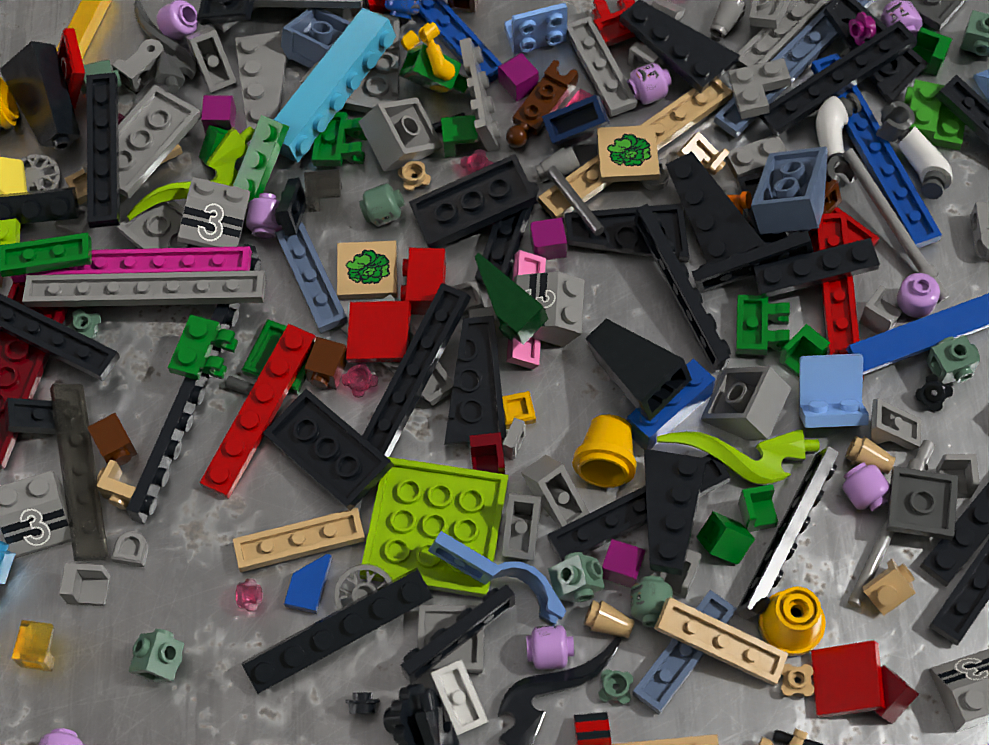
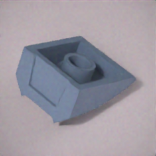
[281,8,351,68]

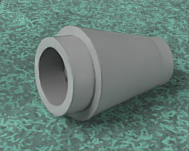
[710,0,746,39]
[535,147,580,182]

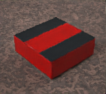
[574,712,611,745]

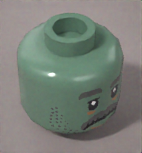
[359,183,405,226]
[630,576,673,627]

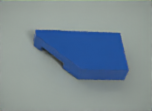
[284,554,332,614]

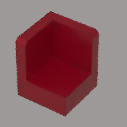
[469,432,505,474]
[875,665,919,724]

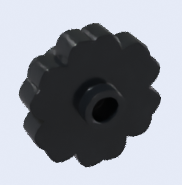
[383,684,445,745]

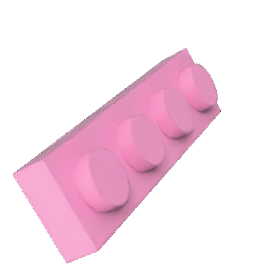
[506,250,546,369]

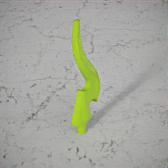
[127,126,255,220]
[656,430,820,485]

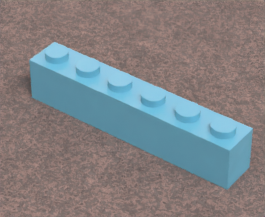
[274,8,396,163]

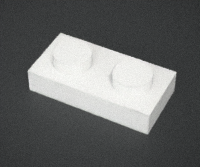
[431,659,488,736]

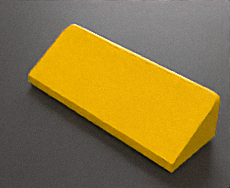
[56,0,112,59]

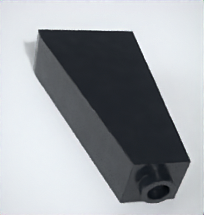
[0,41,81,150]
[585,318,692,421]

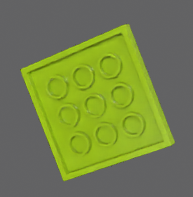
[359,457,509,598]

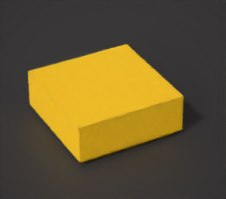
[502,391,536,429]

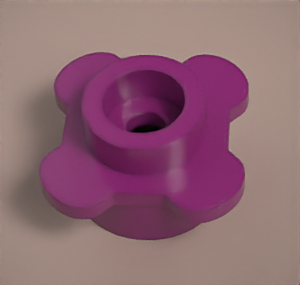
[849,12,876,46]

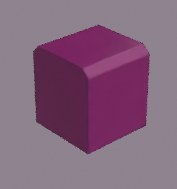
[498,53,539,102]
[201,95,236,134]
[530,217,567,260]
[602,539,646,588]

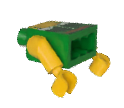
[398,22,468,93]

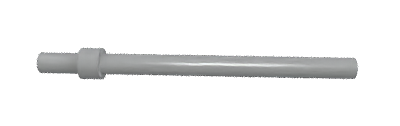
[842,148,949,303]
[848,440,935,608]

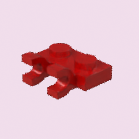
[592,0,636,47]

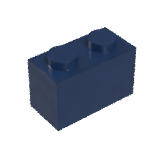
[542,94,610,145]

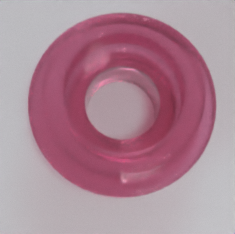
[236,579,263,611]

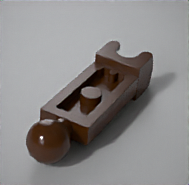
[506,60,578,148]

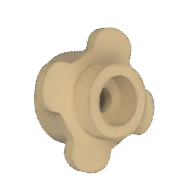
[398,161,431,191]
[781,664,815,697]

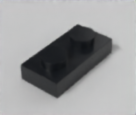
[275,177,308,236]
[4,398,71,435]

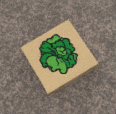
[597,125,660,183]
[337,240,398,300]

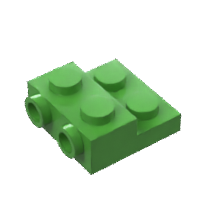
[904,80,965,151]

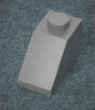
[185,27,237,93]
[521,455,590,528]

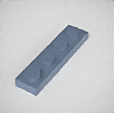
[275,222,348,333]
[632,590,737,715]

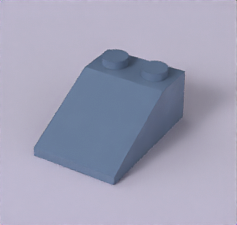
[751,146,828,234]

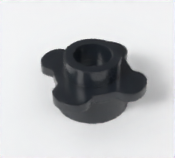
[915,374,953,411]
[345,692,380,714]

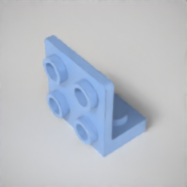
[504,3,568,54]
[799,354,869,428]

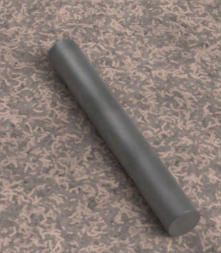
[546,166,605,236]

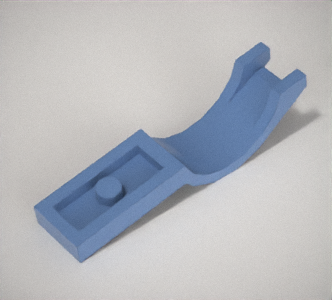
[428,531,566,626]

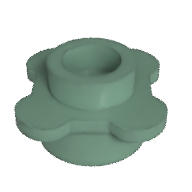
[67,309,101,339]
[598,669,633,705]

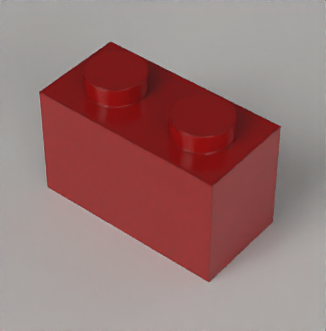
[400,248,446,315]

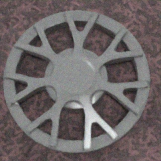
[19,154,61,192]
[334,564,392,610]

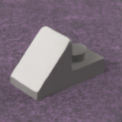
[870,398,921,450]
[502,493,541,560]

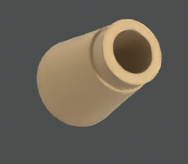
[845,435,896,474]
[583,600,635,638]

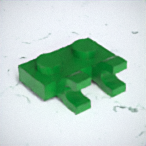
[311,112,367,167]
[736,295,790,355]
[168,314,238,381]

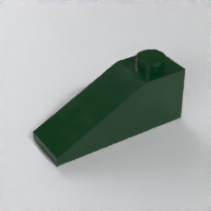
[474,253,548,345]

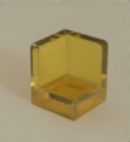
[12,620,55,672]

